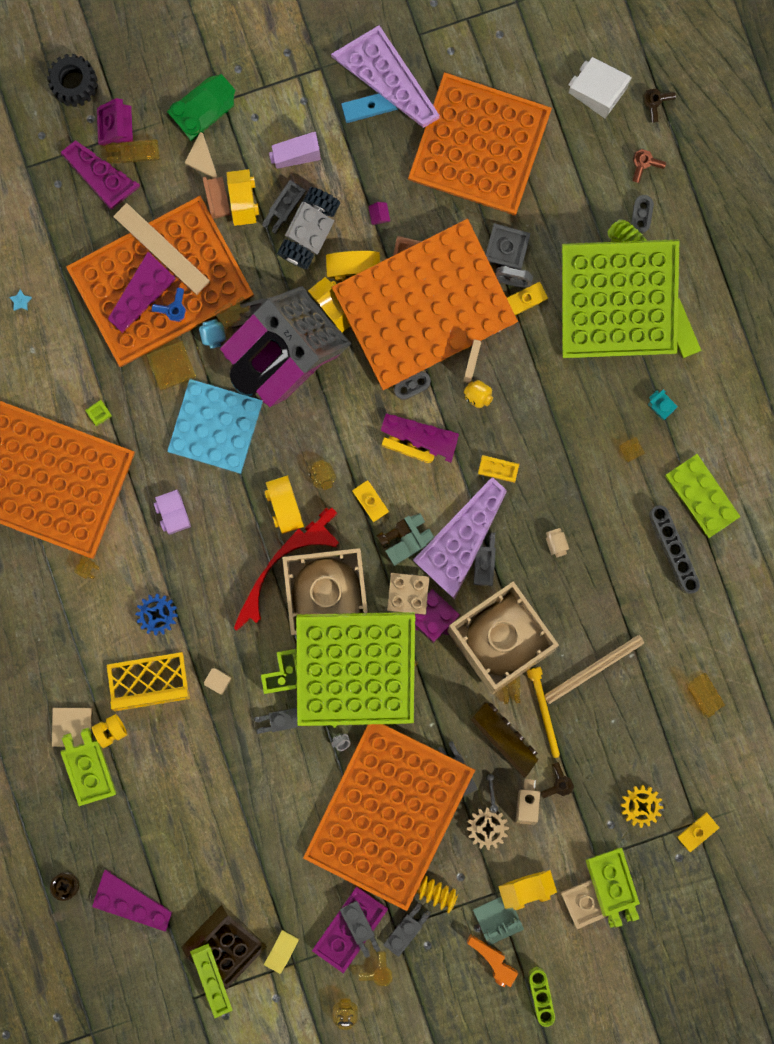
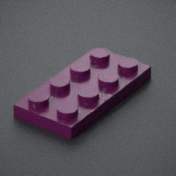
[312,886,388,974]

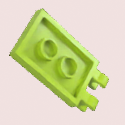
[61,727,116,806]
[586,848,640,928]

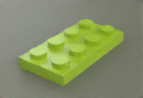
[665,454,740,538]

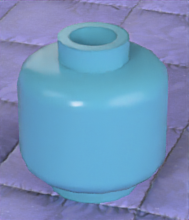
[199,319,226,349]

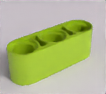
[528,967,555,1027]

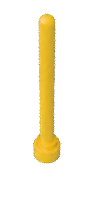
[526,666,560,758]

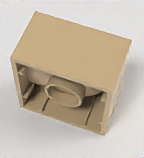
[282,548,368,635]
[447,581,559,695]

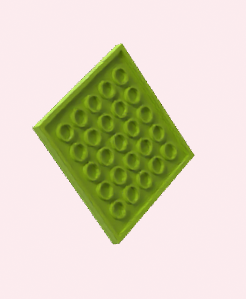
[562,239,679,358]
[296,612,415,726]

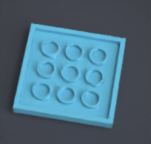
[167,379,263,474]

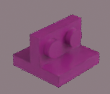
[97,98,133,146]

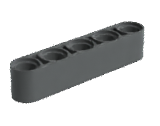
[649,505,700,594]

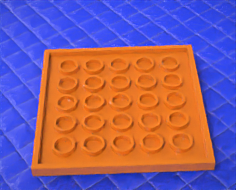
[408,72,552,216]

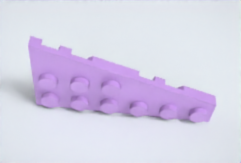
[331,26,440,128]
[413,478,507,599]

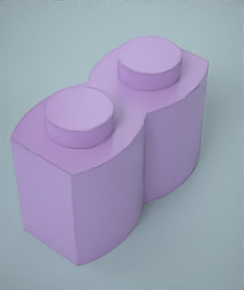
[154,490,191,535]

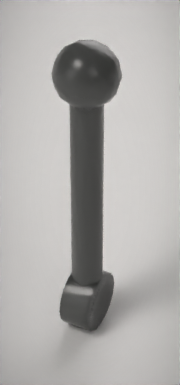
[486,774,498,813]

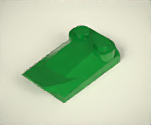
[166,74,236,142]

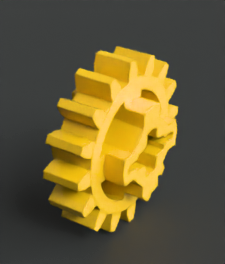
[620,785,663,828]

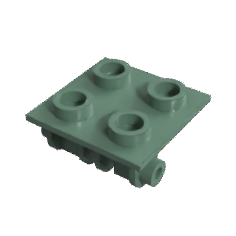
[473,897,524,945]

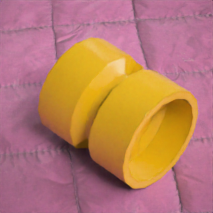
[92,714,128,749]

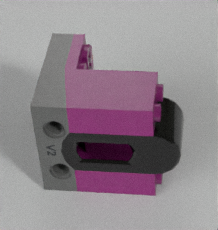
[220,286,351,407]

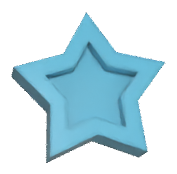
[9,289,32,311]

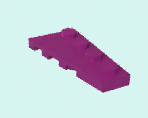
[108,252,176,333]

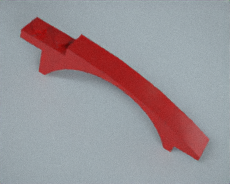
[234,508,340,631]

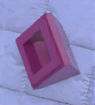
[368,202,390,225]

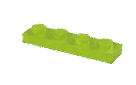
[190,944,233,1018]

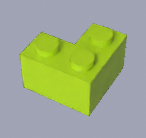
[261,649,297,694]

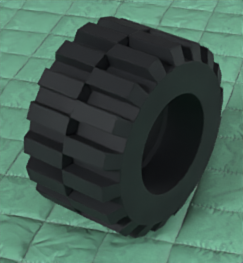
[47,54,98,107]

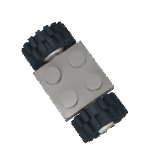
[277,187,340,269]

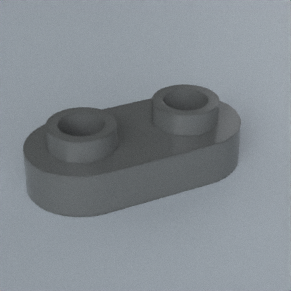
[631,195,654,234]
[495,266,533,288]
[394,372,431,400]

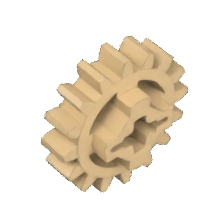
[467,807,509,850]

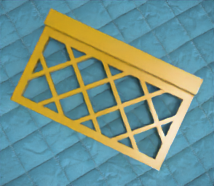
[107,652,190,712]

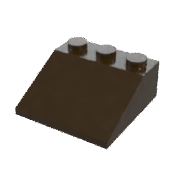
[181,905,267,989]

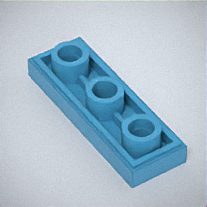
[341,94,398,123]

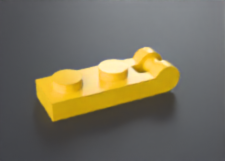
[382,436,434,463]

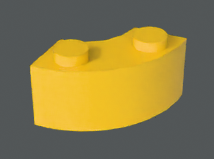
[227,169,259,226]
[326,251,380,282]
[308,277,350,332]
[264,475,304,534]
[498,870,557,910]

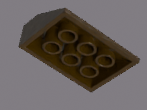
[468,702,539,778]

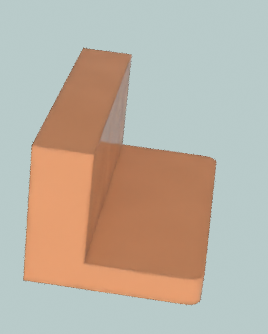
[203,177,231,219]

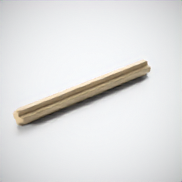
[544,635,644,704]

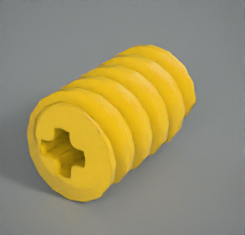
[415,875,458,914]

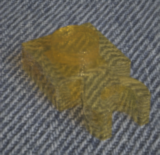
[215,297,250,329]

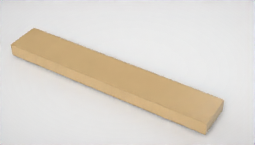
[113,203,210,295]

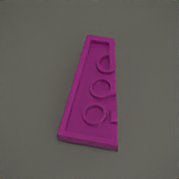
[61,140,140,210]
[381,414,459,463]
[92,869,172,932]

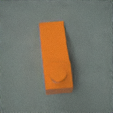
[467,934,518,987]

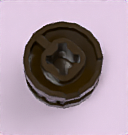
[50,872,80,901]

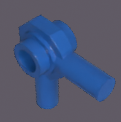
[152,288,186,322]

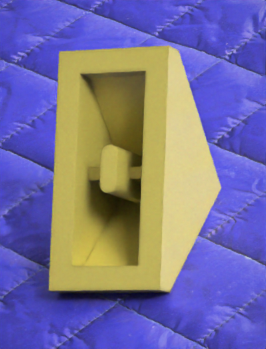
[264,930,299,974]

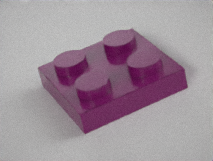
[415,589,460,643]

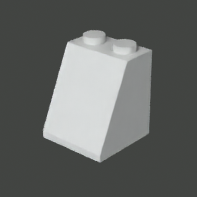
[568,57,632,118]

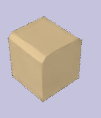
[204,668,232,695]

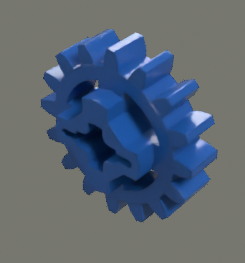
[135,594,178,636]

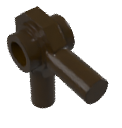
[643,89,676,123]
[540,762,574,799]

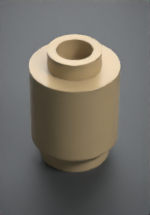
[546,528,569,558]

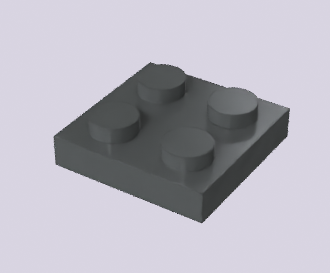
[485,223,531,270]

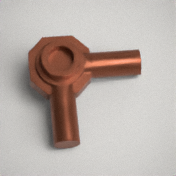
[632,149,666,183]

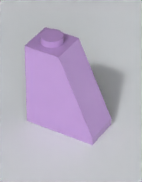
[269,132,321,169]

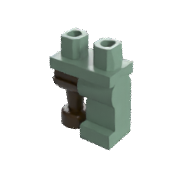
[377,513,434,566]

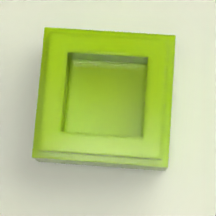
[85,400,112,427]

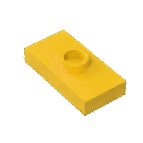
[507,282,548,316]
[478,455,519,483]
[352,480,389,523]
[677,812,719,852]

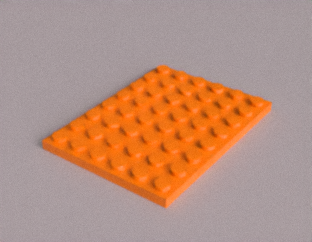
[66,196,254,368]
[331,219,518,391]
[0,401,135,559]
[303,724,475,911]

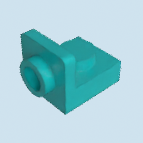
[648,389,678,421]

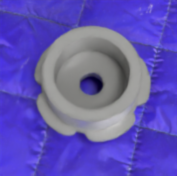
[332,733,350,751]

